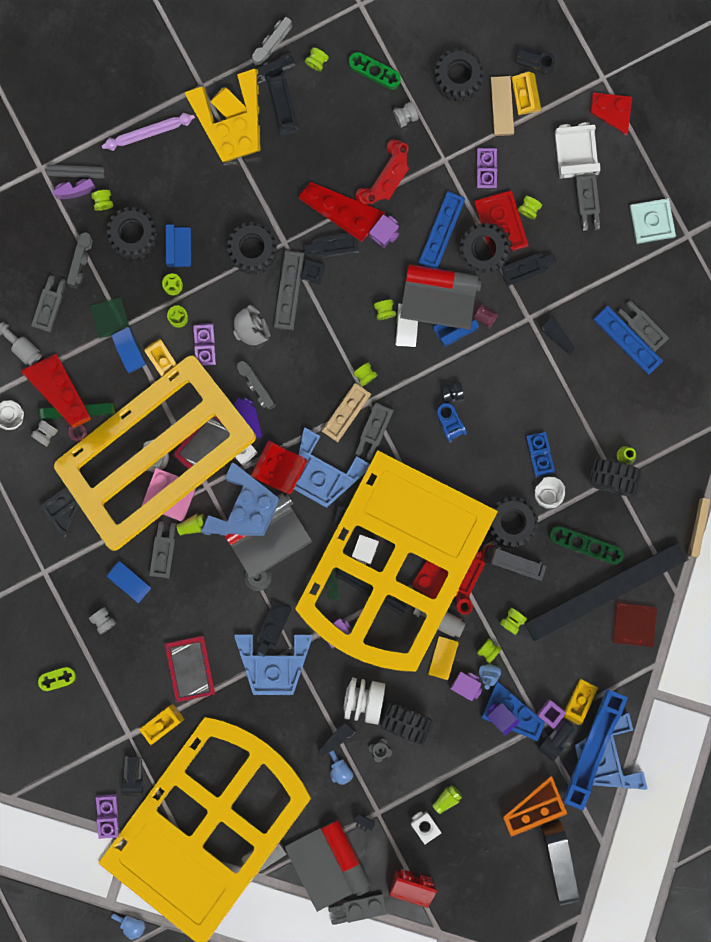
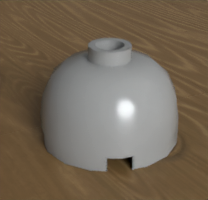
[233,305,270,346]

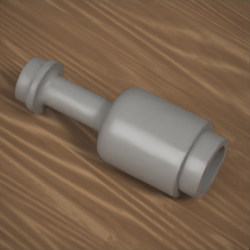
[0,322,42,366]
[414,608,466,637]

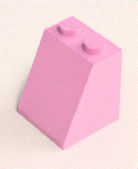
[142,468,196,522]

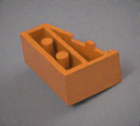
[503,776,567,837]

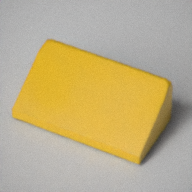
[511,72,541,115]
[210,87,247,119]
[428,636,459,680]

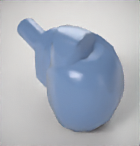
[479,664,501,689]
[329,750,353,785]
[111,914,145,940]

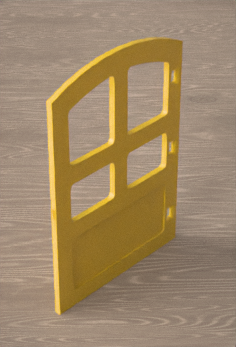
[295,450,498,672]
[98,717,311,942]

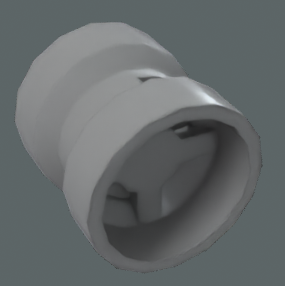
[393,102,419,128]
[31,420,58,447]
[89,607,116,635]

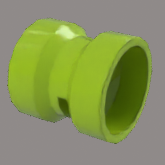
[167,306,188,328]
[500,608,527,635]

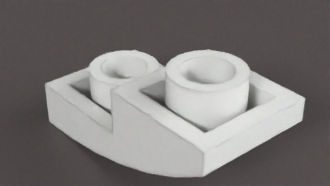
[395,304,418,347]

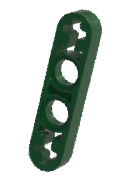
[38,403,116,420]
[549,526,624,565]

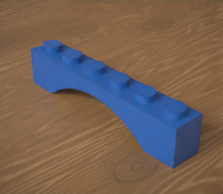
[562,689,628,811]

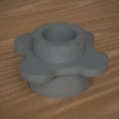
[369,739,392,762]

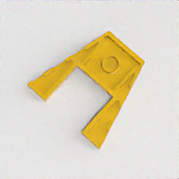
[185,69,260,162]

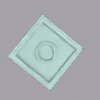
[630,198,676,244]

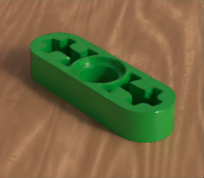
[349,52,401,90]

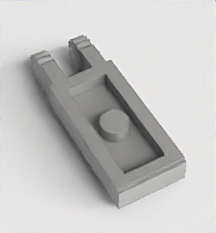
[252,17,292,66]

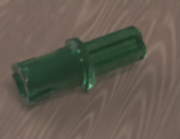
[326,569,340,601]

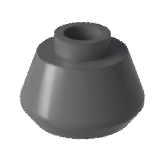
[244,569,271,591]

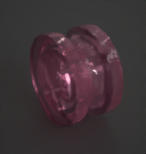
[68,425,87,442]

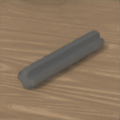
[46,165,105,178]

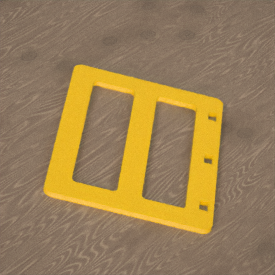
[54,356,256,551]

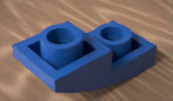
[111,327,146,373]
[526,432,555,477]
[106,561,151,603]

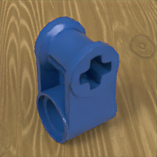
[436,403,467,443]

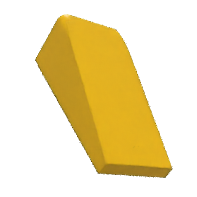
[144,339,179,380]
[564,679,598,725]
[139,704,184,745]

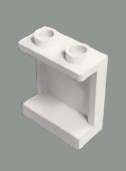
[555,123,600,179]

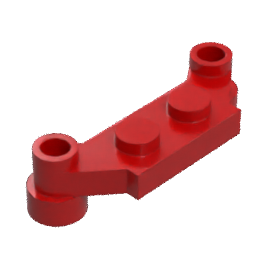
[356,139,409,204]
[455,545,494,614]

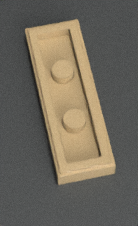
[490,76,514,136]
[322,383,371,443]
[688,498,710,558]

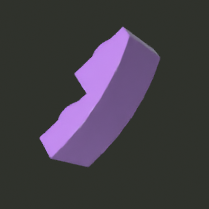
[477,148,497,188]
[52,178,96,199]
[193,323,216,365]
[96,794,119,839]

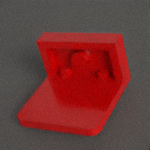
[251,441,307,494]

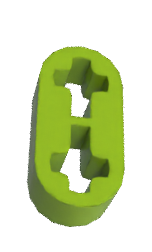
[38,667,76,691]

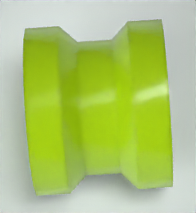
[305,47,329,72]
[91,190,114,211]
[518,196,542,219]
[162,274,183,295]
[374,300,396,320]
[353,362,378,386]
[477,638,502,663]

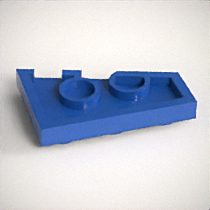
[482,681,545,741]

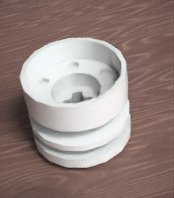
[344,678,385,725]

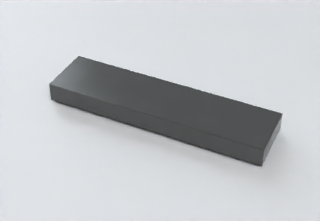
[274,250,304,331]

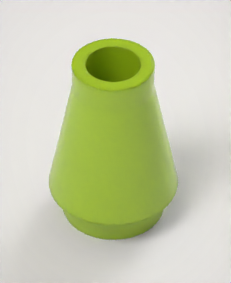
[617,446,636,465]
[177,514,206,536]
[433,785,462,814]

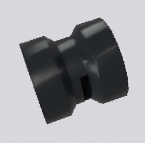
[441,381,464,404]

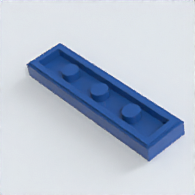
[419,191,466,269]
[593,306,663,375]

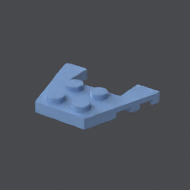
[294,428,370,508]
[201,463,280,536]
[235,635,312,695]
[575,713,648,790]

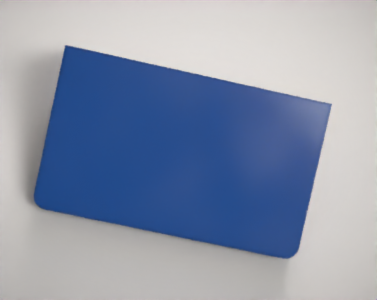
[166,225,191,267]
[433,318,479,348]

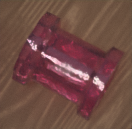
[473,305,499,329]

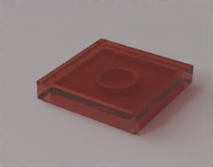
[613,604,657,647]

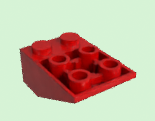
[389,869,437,908]

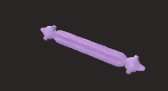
[102,113,195,151]

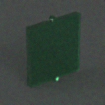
[90,298,130,339]

